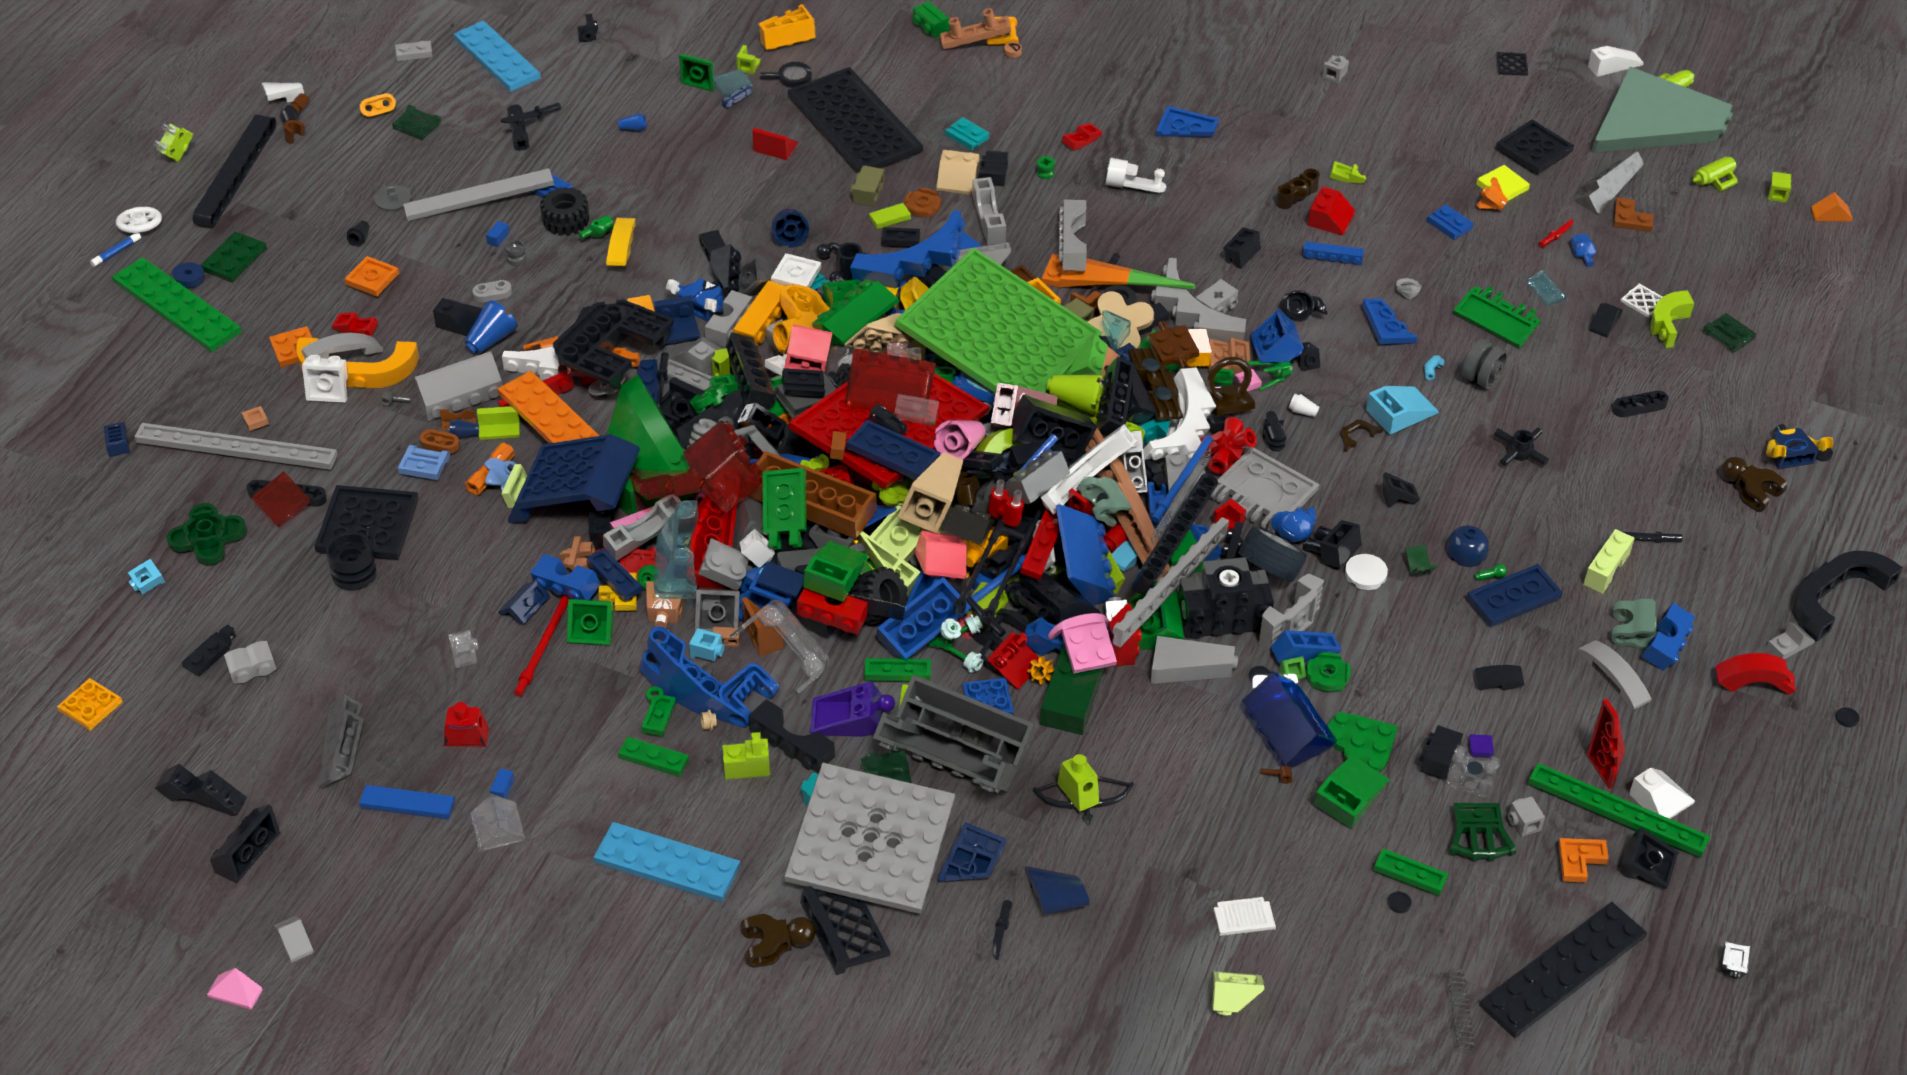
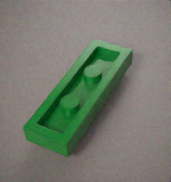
[865,658,931,681]
[618,736,689,777]
[1374,848,1449,896]

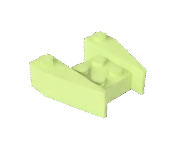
[859,501,959,597]

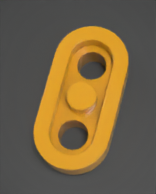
[359,93,396,117]

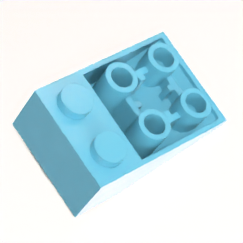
[1366,386,1439,435]

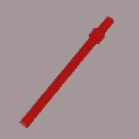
[514,596,569,697]

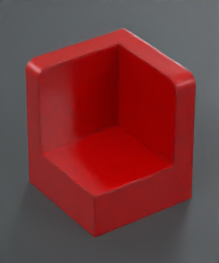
[1212,498,1246,535]

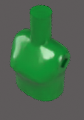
[578,215,613,239]

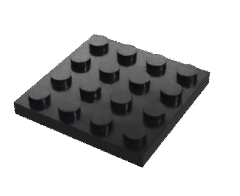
[314,485,419,559]

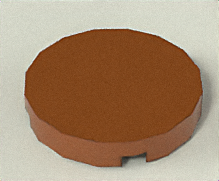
[904,188,941,218]

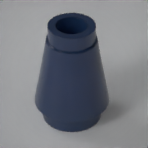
[449,419,479,438]

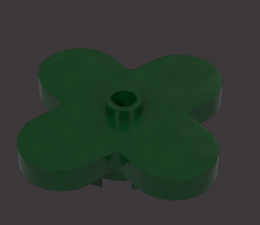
[166,503,247,565]

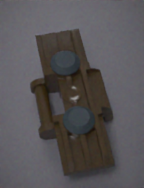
[1128,348,1184,421]

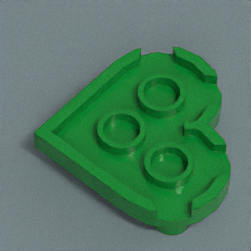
[1327,712,1398,772]

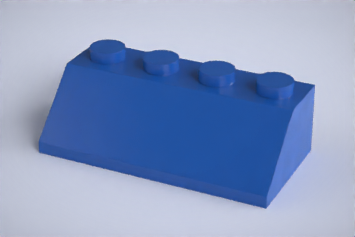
[877,577,971,660]

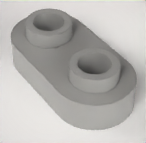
[473,280,512,302]

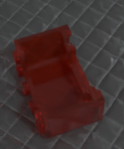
[683,420,763,513]

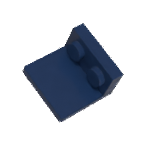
[653,295,700,344]

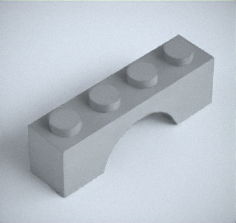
[972,177,1006,245]
[603,491,686,561]

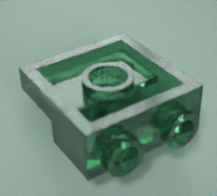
[861,749,912,784]

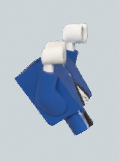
[666,279,724,322]

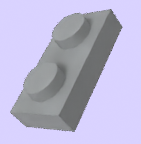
[395,41,433,61]

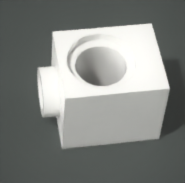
[739,529,775,568]

